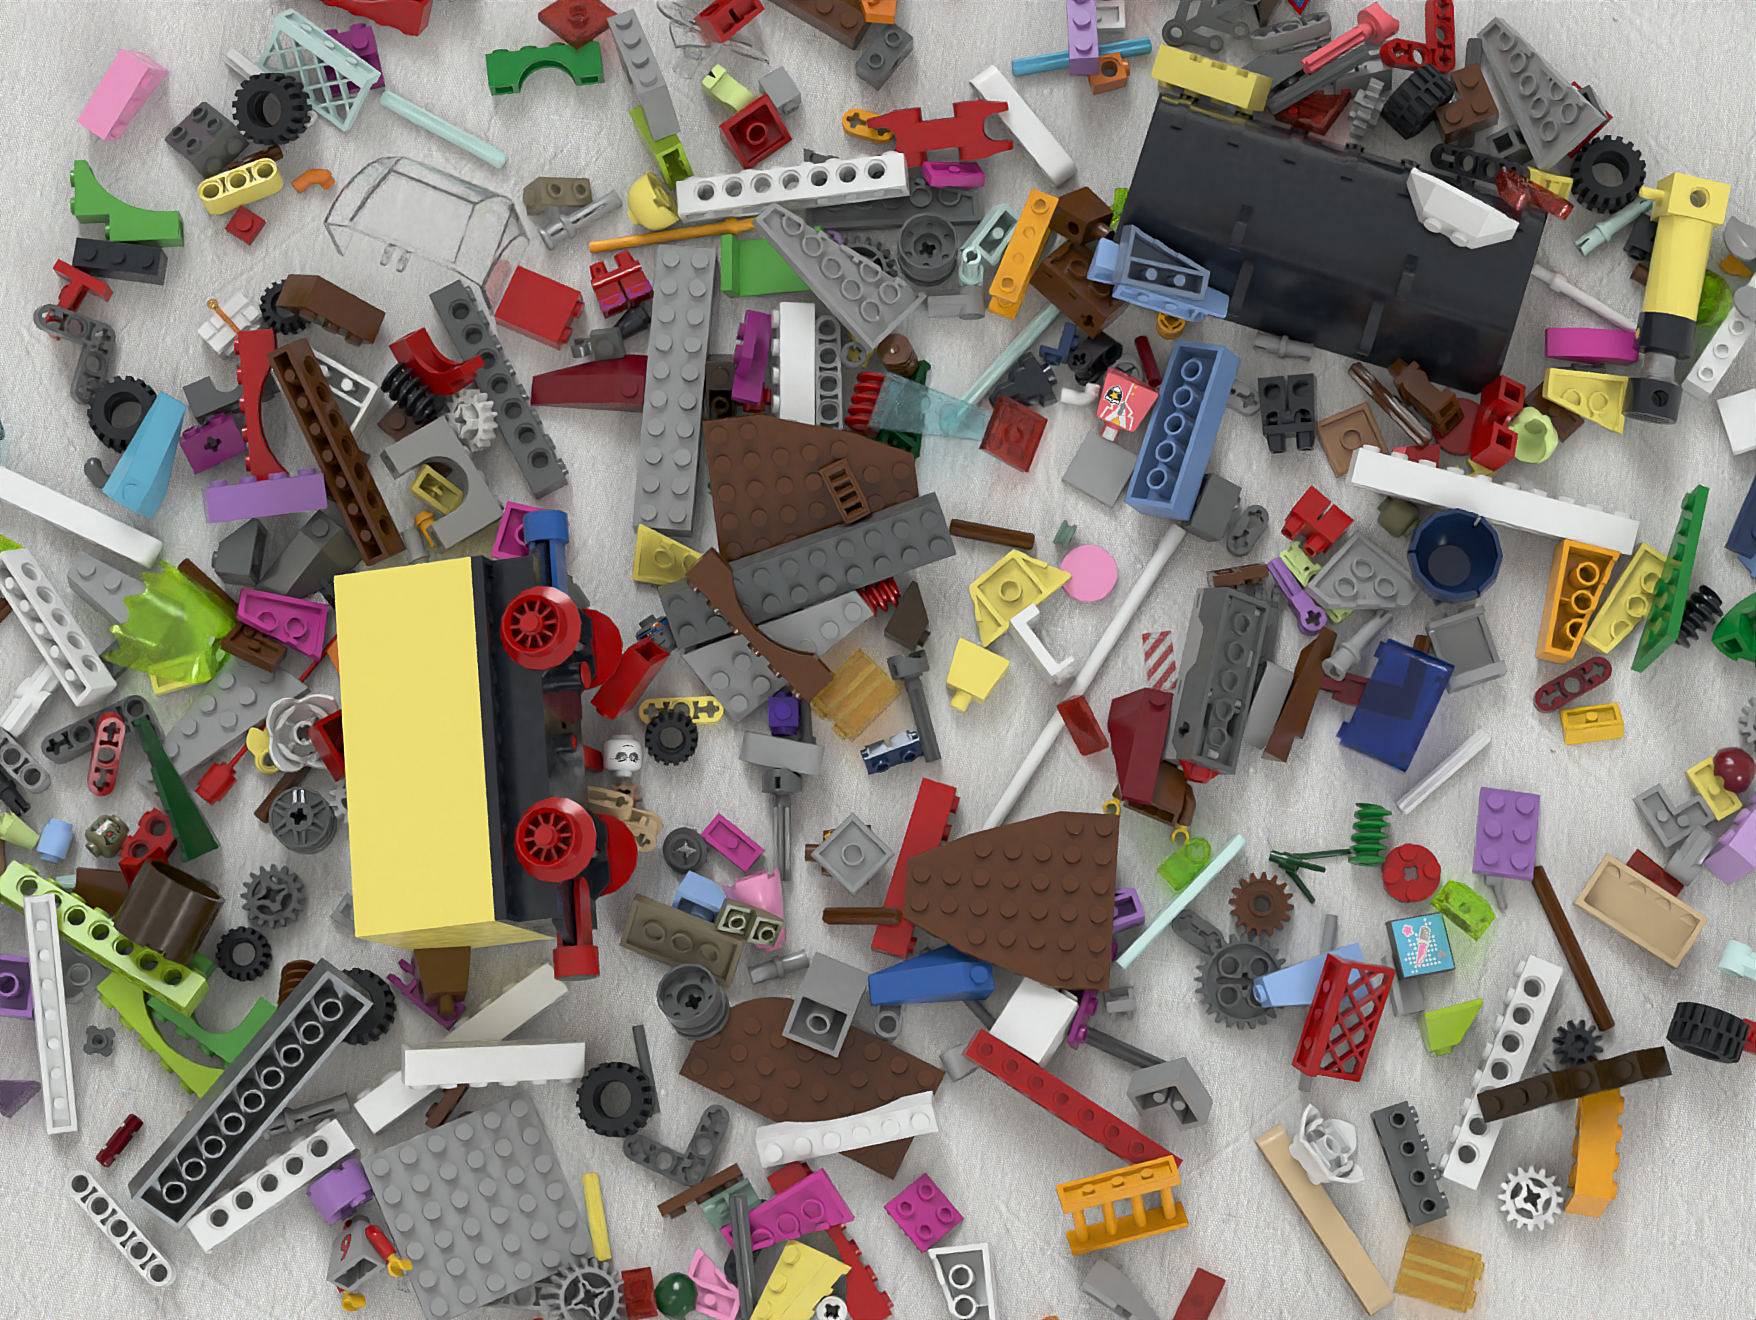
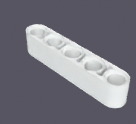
[969,65,1078,189]
[66,1170,177,1287]

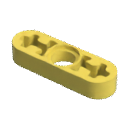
[639,696,724,725]

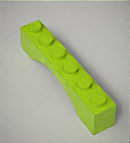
[96,971,225,1099]

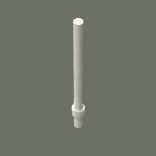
[1531,263,1681,363]

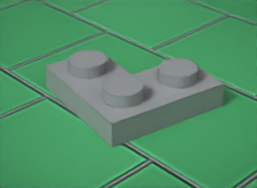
[1632,783,1716,850]

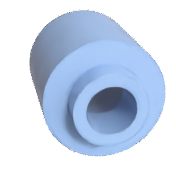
[36,818,73,864]

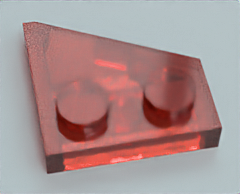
[1274,89,1352,136]

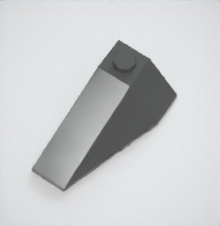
[253,509,363,599]

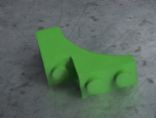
[70,160,184,248]

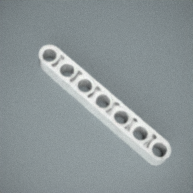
[0,466,164,570]

